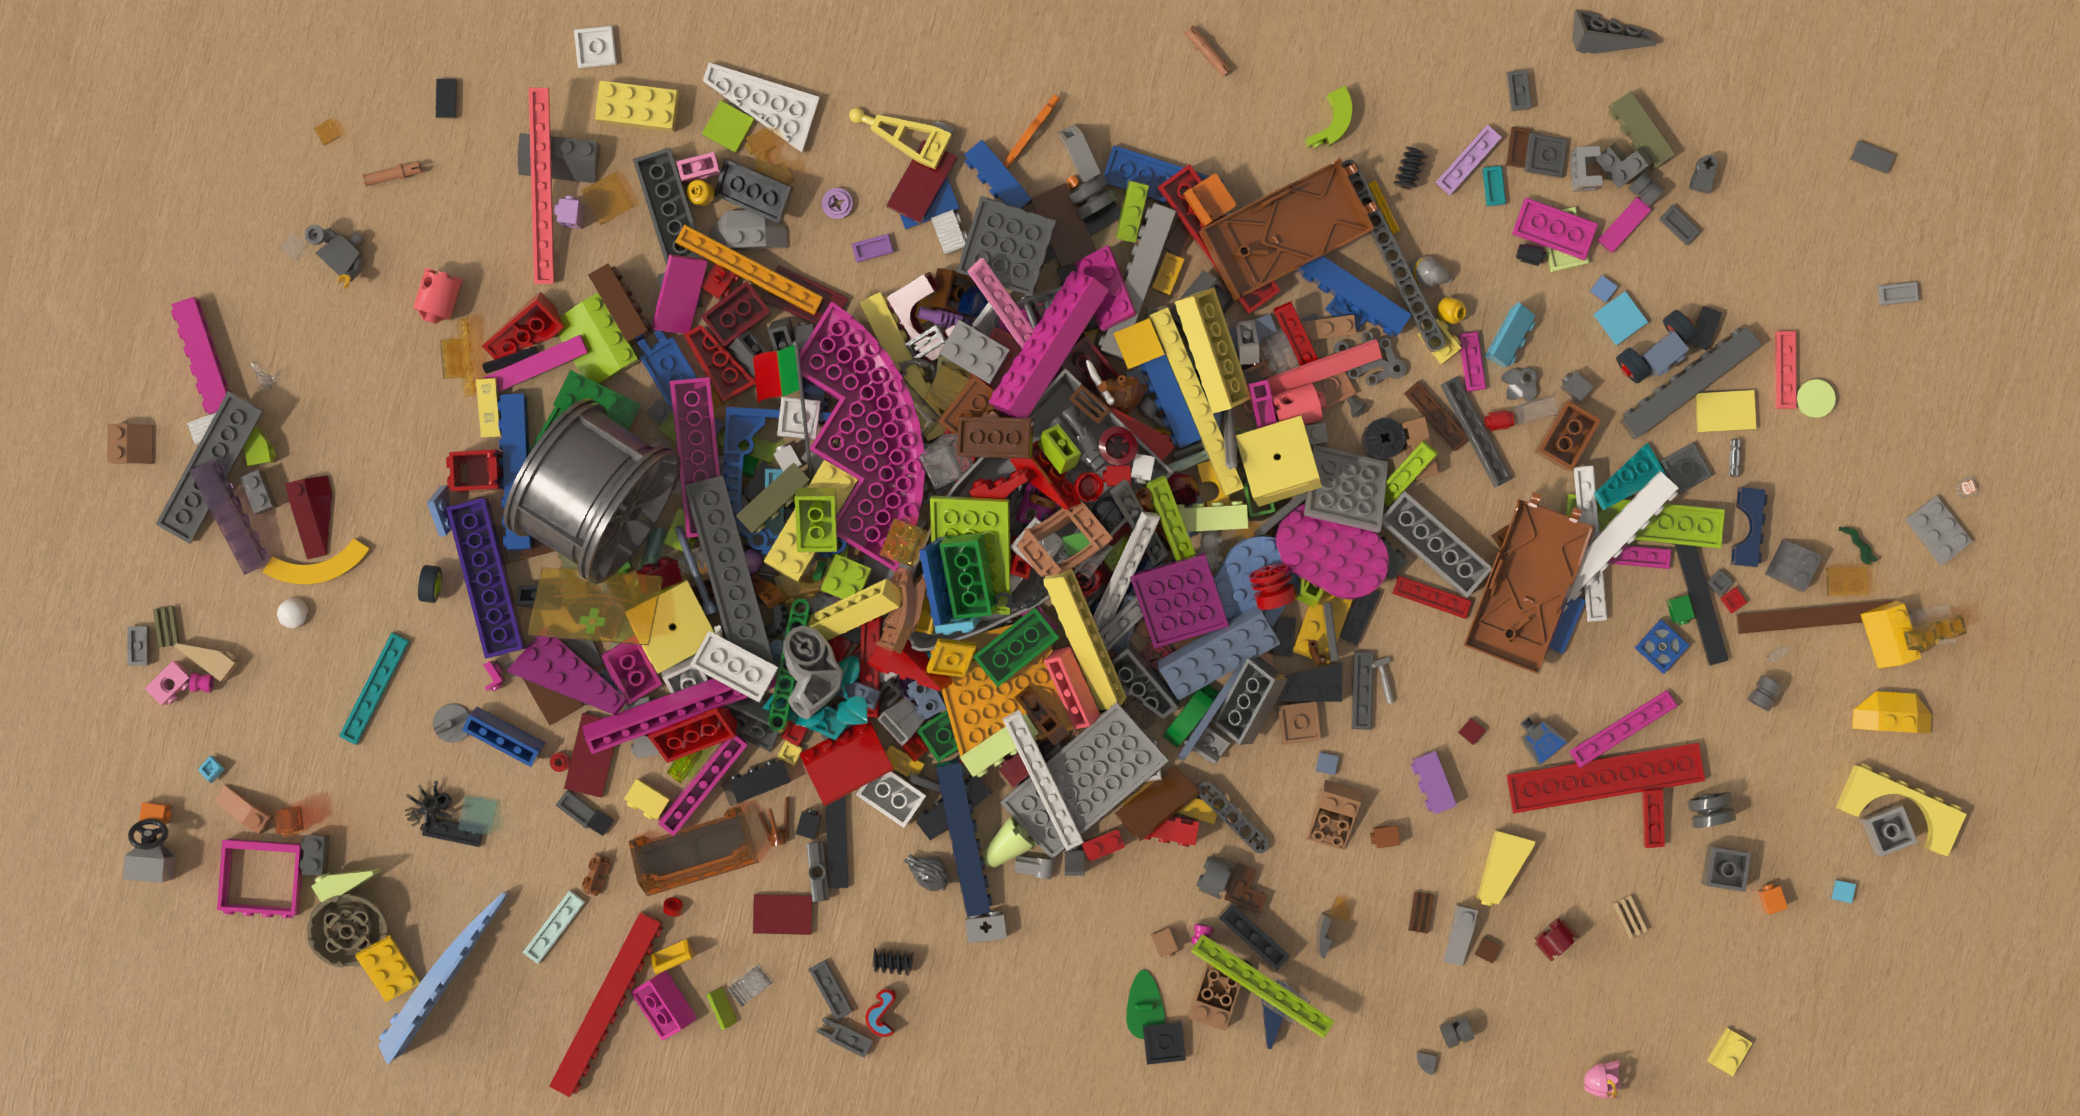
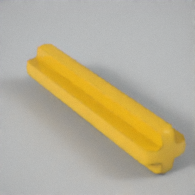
[1367,181,1400,235]

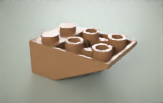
[1307,780,1362,850]
[1187,963,1241,1031]

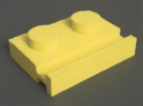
[1707,1027,1752,1076]

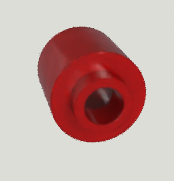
[1484,410,1514,431]

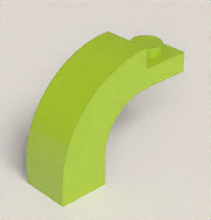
[1305,86,1352,149]

